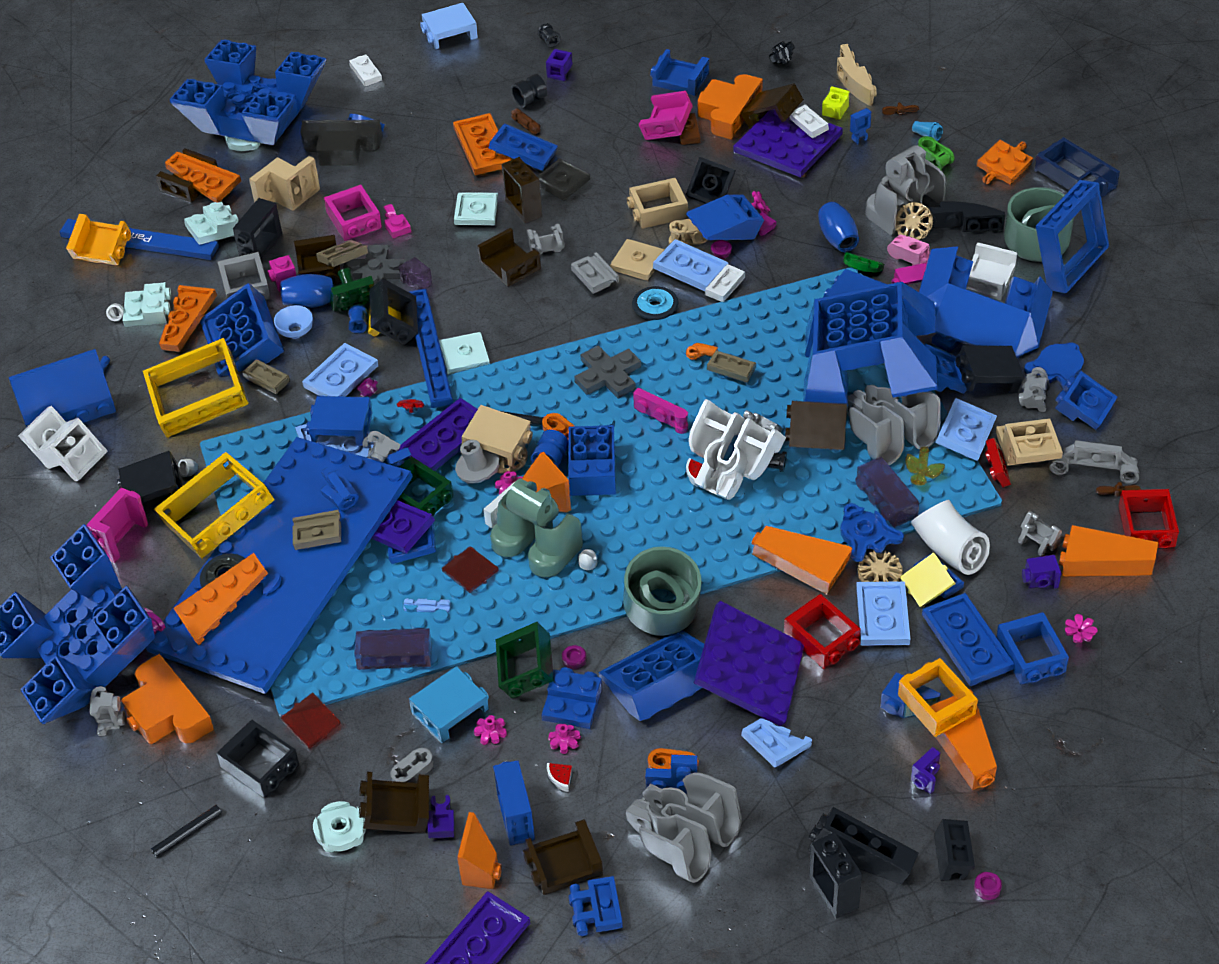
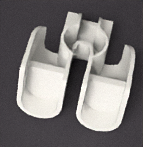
[689,399,786,500]

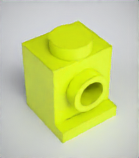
[822,86,850,120]

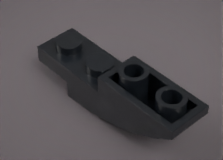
[920,201,1006,232]

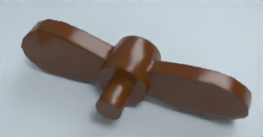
[882,102,919,115]
[1096,482,1141,497]

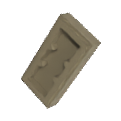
[707,350,756,382]
[242,359,290,394]

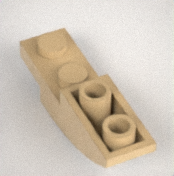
[837,44,877,106]

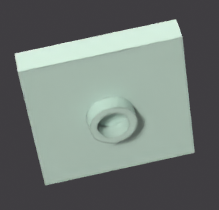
[454,193,498,225]
[439,332,490,375]

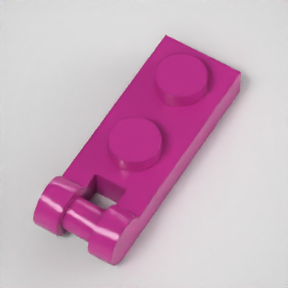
[633,388,688,434]

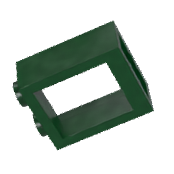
[397,456,453,516]
[495,622,554,699]

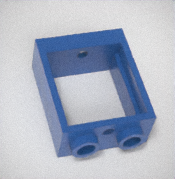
[996,612,1069,685]
[493,760,535,846]

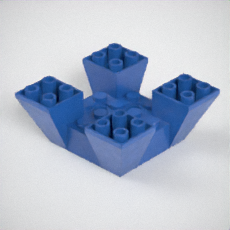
[170,40,327,145]
[803,282,938,406]
[0,524,155,724]

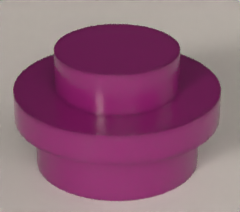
[711,240,732,259]
[357,377,378,397]

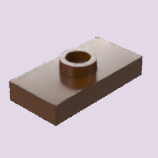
[679,113,700,145]

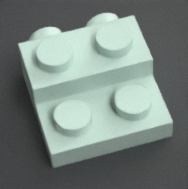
[184,202,239,245]
[123,282,172,327]

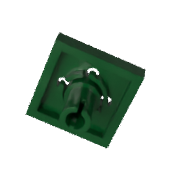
[331,268,374,311]

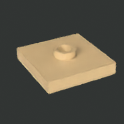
[610,239,665,281]

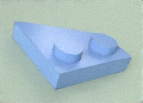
[741,718,812,768]

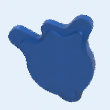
[1024,342,1084,392]
[840,503,904,562]

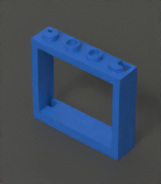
[1036,180,1109,293]

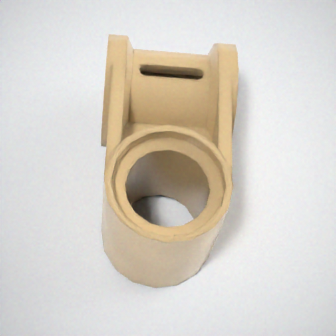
[668,219,707,245]

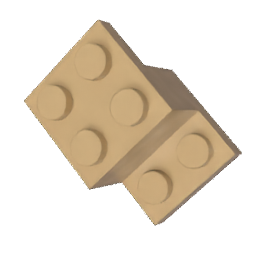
[249,156,320,211]
[996,419,1063,466]

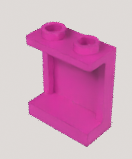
[639,91,693,140]
[87,487,148,563]

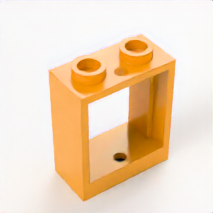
[898,658,978,737]

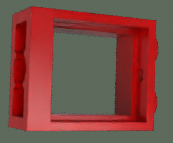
[1118,489,1179,548]
[784,594,861,669]

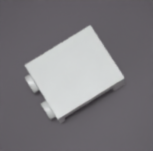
[966,242,1018,301]

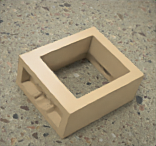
[627,177,688,229]

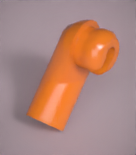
[686,343,718,360]

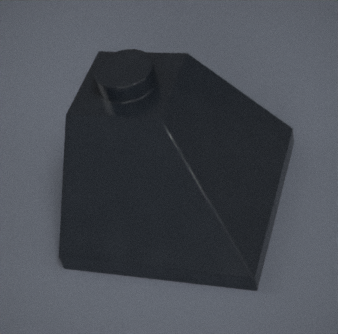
[685,157,736,203]

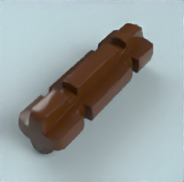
[511,108,541,135]

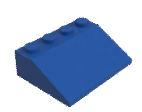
[200,283,284,377]
[8,349,116,428]
[598,630,704,721]

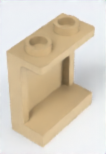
[462,405,533,467]

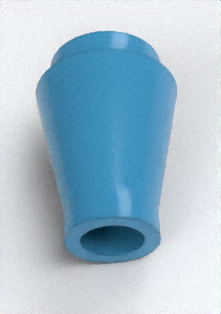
[912,121,943,141]

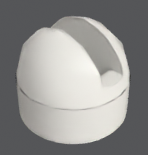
[106,303,124,321]
[178,459,198,477]
[578,549,598,570]

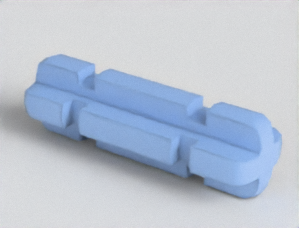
[403,598,451,613]

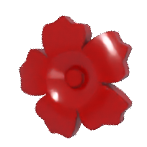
[397,399,424,413]

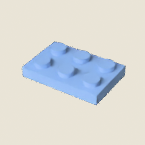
[653,239,729,291]
[302,343,379,397]
[935,398,997,461]
[856,581,910,646]

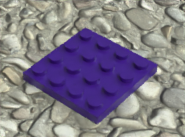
[733,109,843,177]
[694,601,804,726]

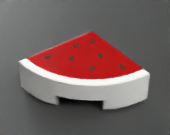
[686,458,703,487]
[547,763,573,792]

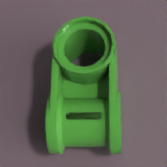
[918,136,955,170]

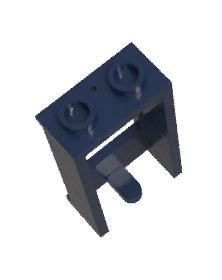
[1035,137,1120,198]

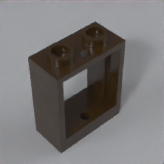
[502,157,542,224]

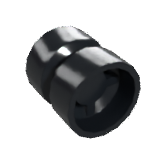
[511,74,547,108]

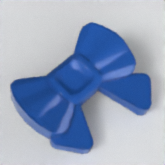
[251,573,282,596]

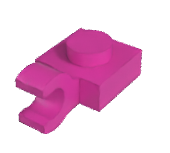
[384,204,411,239]

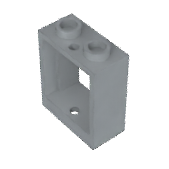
[217,252,271,301]

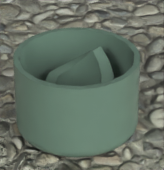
[1004,187,1074,262]
[623,547,702,636]

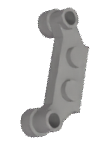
[1050,440,1139,484]

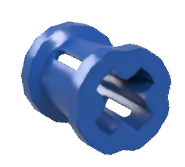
[348,305,368,333]

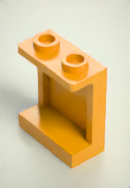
[66,214,131,266]

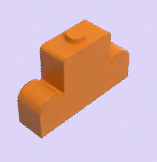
[697,74,763,140]
[121,653,214,744]

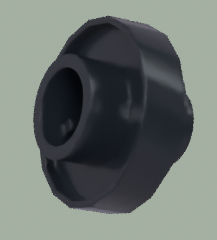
[768,41,795,64]

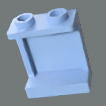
[420,3,478,49]

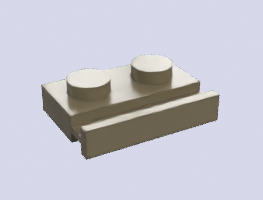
[316,240,368,267]
[293,510,342,550]

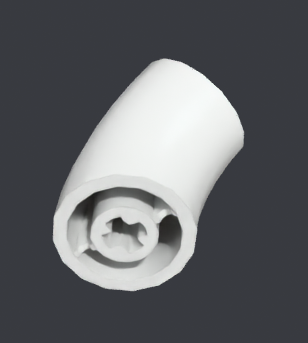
[911,500,990,575]

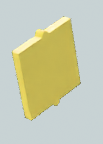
[900,553,956,608]

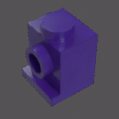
[546,49,573,81]
[1022,555,1061,589]

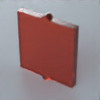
[442,546,499,593]
[281,692,341,749]

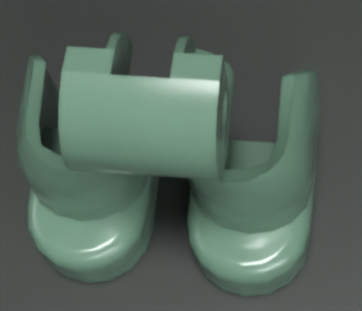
[490,478,583,577]

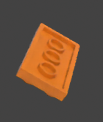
[453,113,512,176]

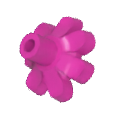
[751,191,770,215]
[495,471,523,495]
[1065,614,1098,643]
[474,715,507,745]
[548,724,581,754]

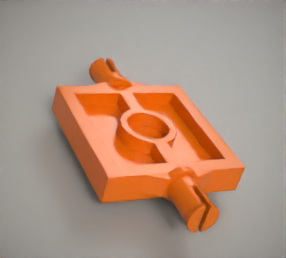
[976,140,1033,185]

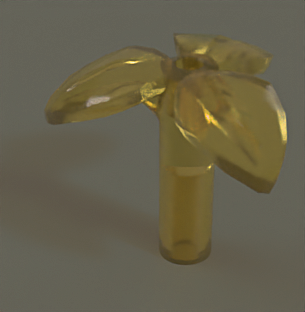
[906,447,945,486]

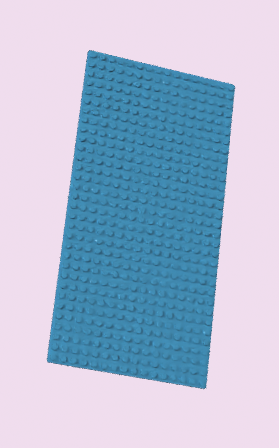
[200,267,1002,717]

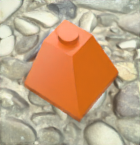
[522,452,571,513]
[457,812,502,889]

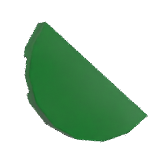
[843,252,885,272]

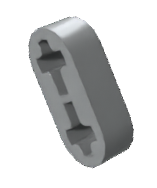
[390,748,434,783]

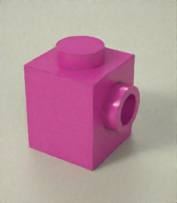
[268,255,297,292]

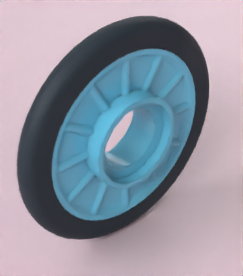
[632,286,679,320]

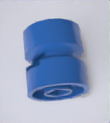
[531,430,569,467]

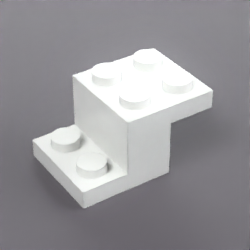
[18,405,108,482]

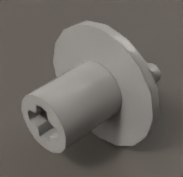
[455,440,500,484]

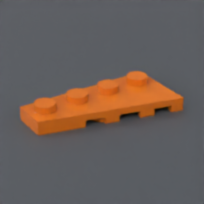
[159,285,217,352]

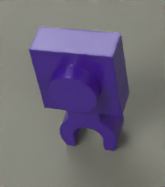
[428,795,454,838]

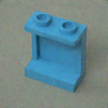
[409,666,489,743]

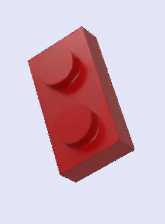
[985,438,1011,488]

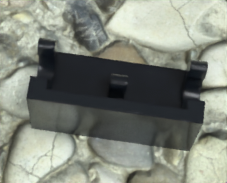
[934,819,975,881]

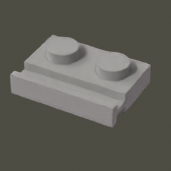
[571,252,619,294]

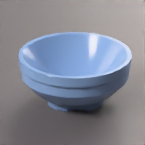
[274,305,313,339]

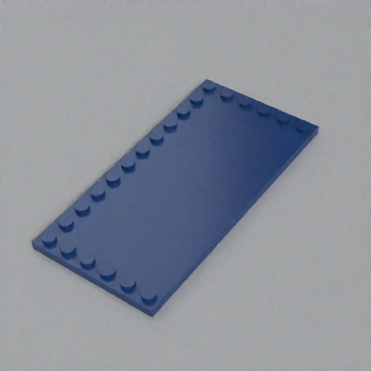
[146,437,413,694]

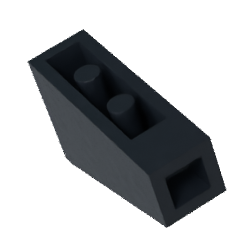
[808,807,919,885]

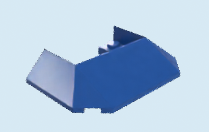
[919,246,1053,358]

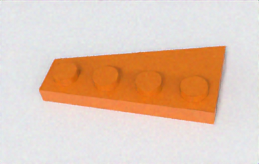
[165,151,241,203]
[174,553,268,645]

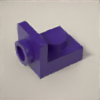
[911,747,941,794]

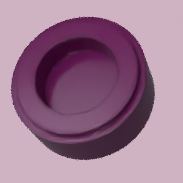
[562,645,587,670]
[974,872,1002,900]

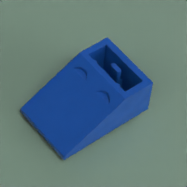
[686,195,764,240]
[568,425,616,496]

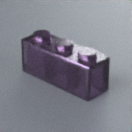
[855,457,919,528]
[354,628,432,670]

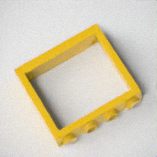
[143,338,249,438]
[154,452,275,559]

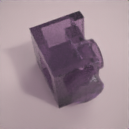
[399,257,432,290]

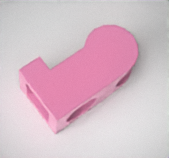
[887,235,929,266]

